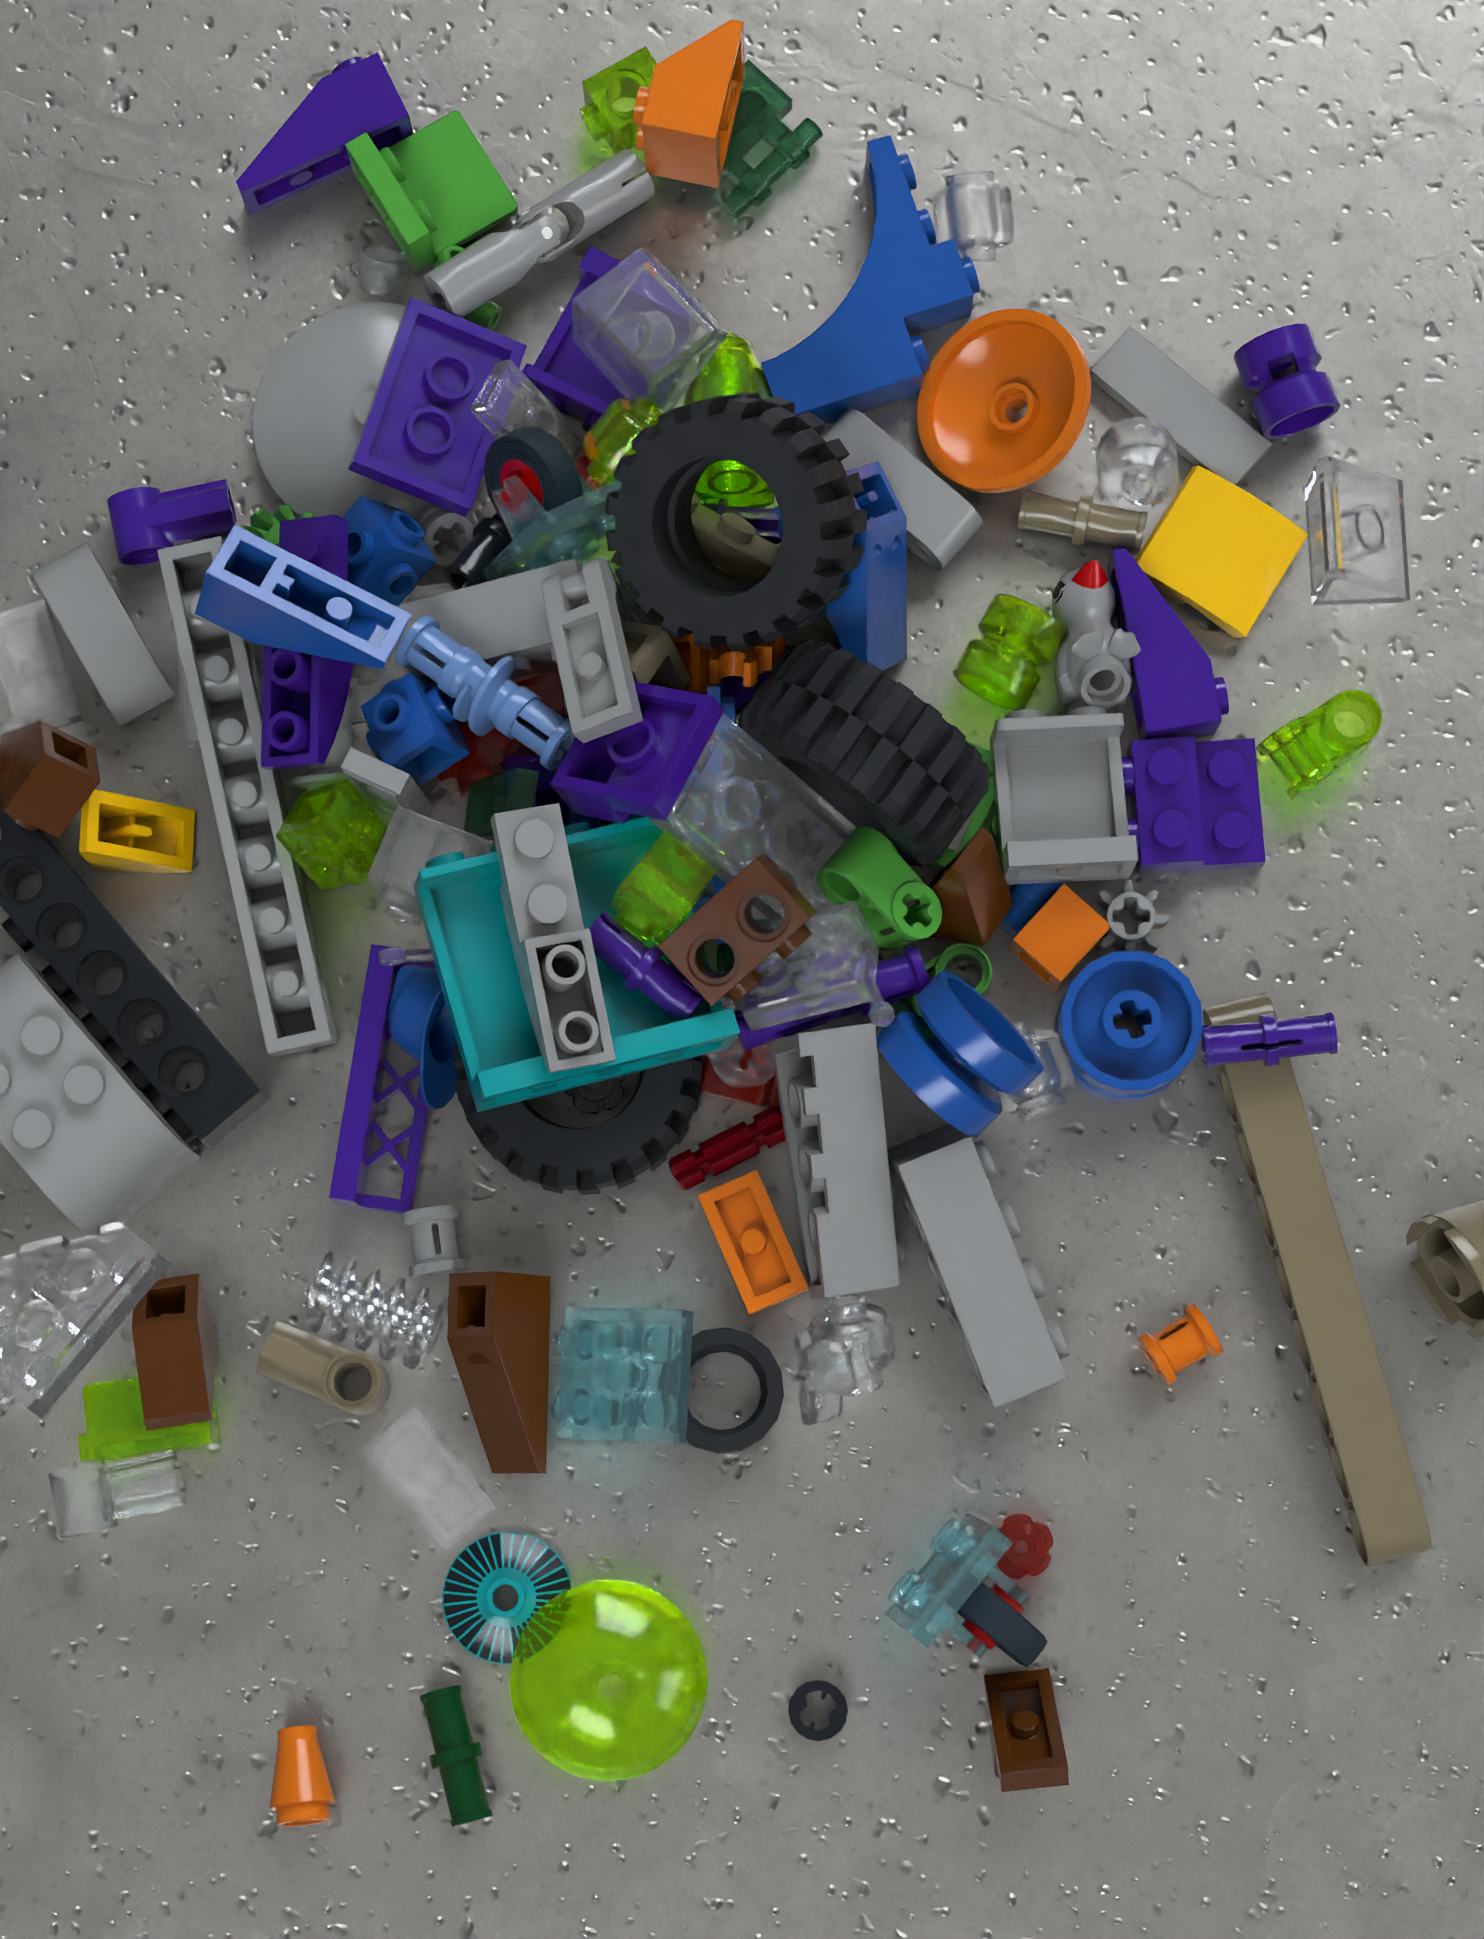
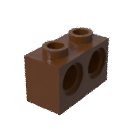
[658,853,818,1006]

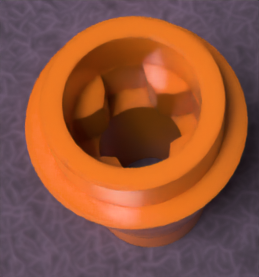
[269,1725,336,1827]

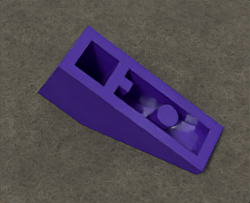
[236,53,414,215]
[1107,548,1229,739]

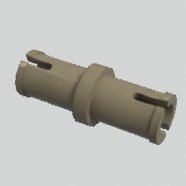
[1017,489,1148,551]

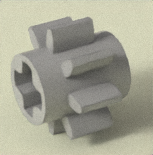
[1097,880,1169,953]

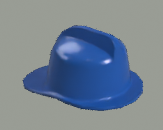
[388,964,457,1110]

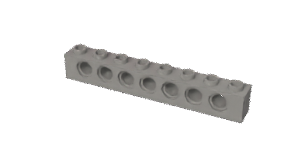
[157,536,339,1057]

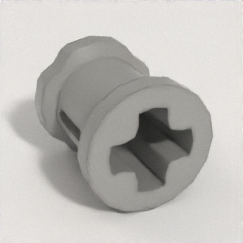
[401,1205,467,1279]

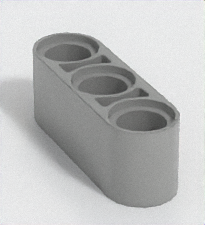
[822,408,983,571]
[32,542,175,727]

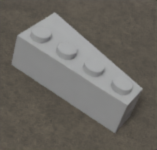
[887,1124,1069,1408]

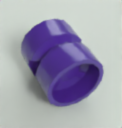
[1233,323,1341,439]

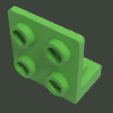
[345,111,518,272]

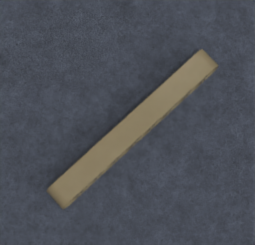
[1202,993,1432,1567]

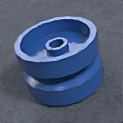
[1053,951,1203,1103]
[876,970,1044,1137]

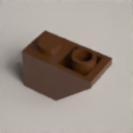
[0,720,101,838]
[132,1273,216,1431]

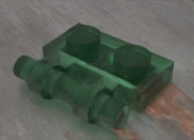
[700,59,823,219]

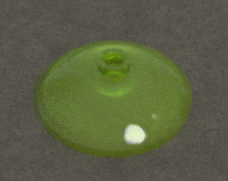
[510,1579,708,1781]

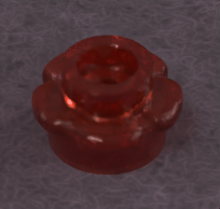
[989,1514,1054,1579]

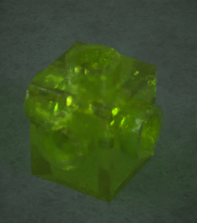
[275,779,393,891]

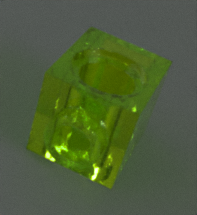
[579,46,657,154]
[610,830,717,945]

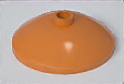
[917,308,1091,493]

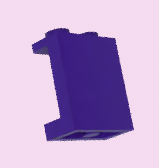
[520,246,701,447]

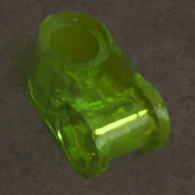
[1256,690,1382,800]

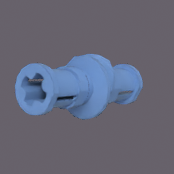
[395,615,576,771]

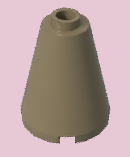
[1406,1200,1484,1338]

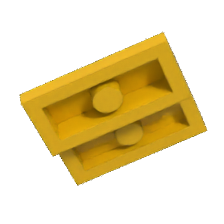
[1135,465,1309,639]

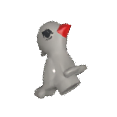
[1051,560,1141,716]

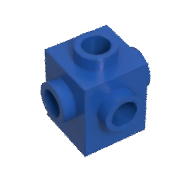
[343,496,436,606]
[360,672,471,787]

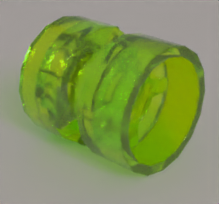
[953,593,1066,711]

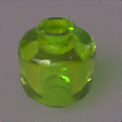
[583,396,664,492]

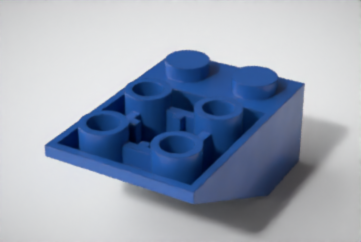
[773,461,907,671]

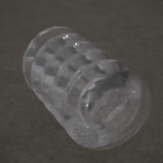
[306,1250,448,1370]

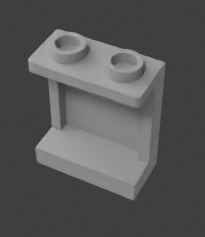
[989,706,1138,885]

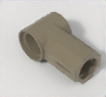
[255,1320,391,1416]

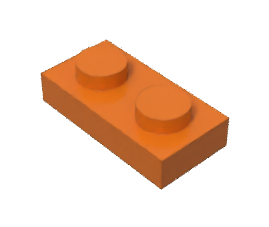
[697,1170,809,1316]

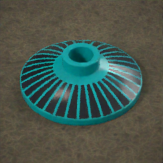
[442,1531,573,1664]

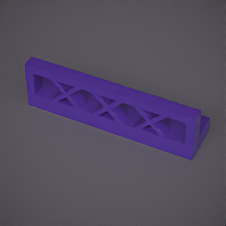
[329,944,436,1214]

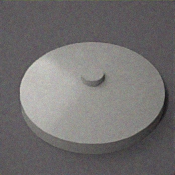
[252,303,502,533]

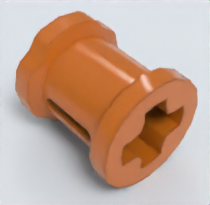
[1137,1303,1224,1386]

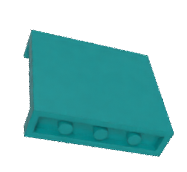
[413,810,740,1112]

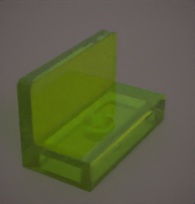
[78,1378,221,1463]

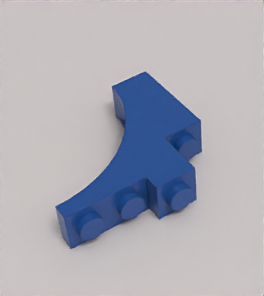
[761,135,980,424]

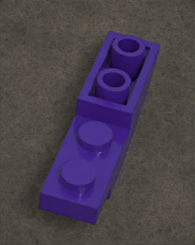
[261,514,354,770]

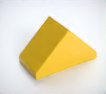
[79,789,195,873]

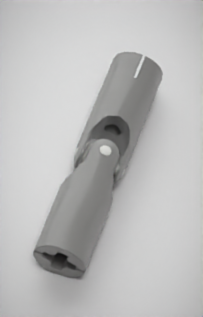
[422,149,655,318]

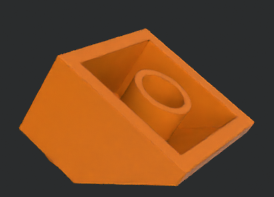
[633,19,745,188]

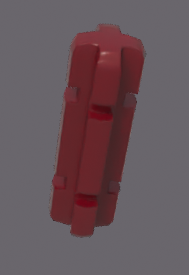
[668,1107,786,1190]

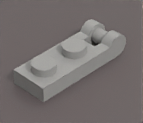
[541,556,643,743]

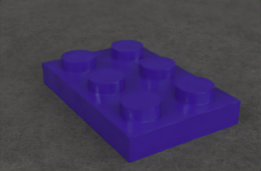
[348,297,527,517]

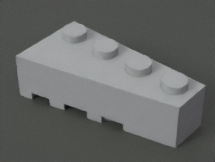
[771,1022,905,1298]

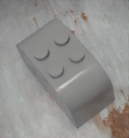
[0,953,200,1242]

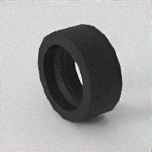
[660,1327,784,1454]

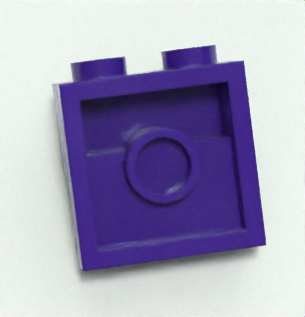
[550,682,724,824]
[1121,736,1266,874]

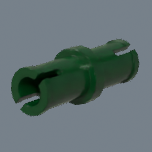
[420,1685,493,1827]

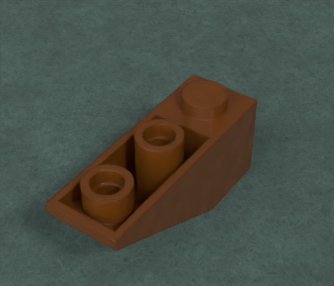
[447,1271,551,1474]

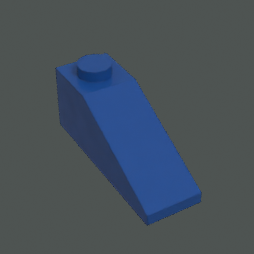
[195,525,412,669]

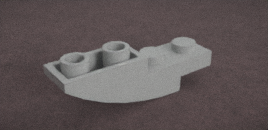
[490,803,616,1074]

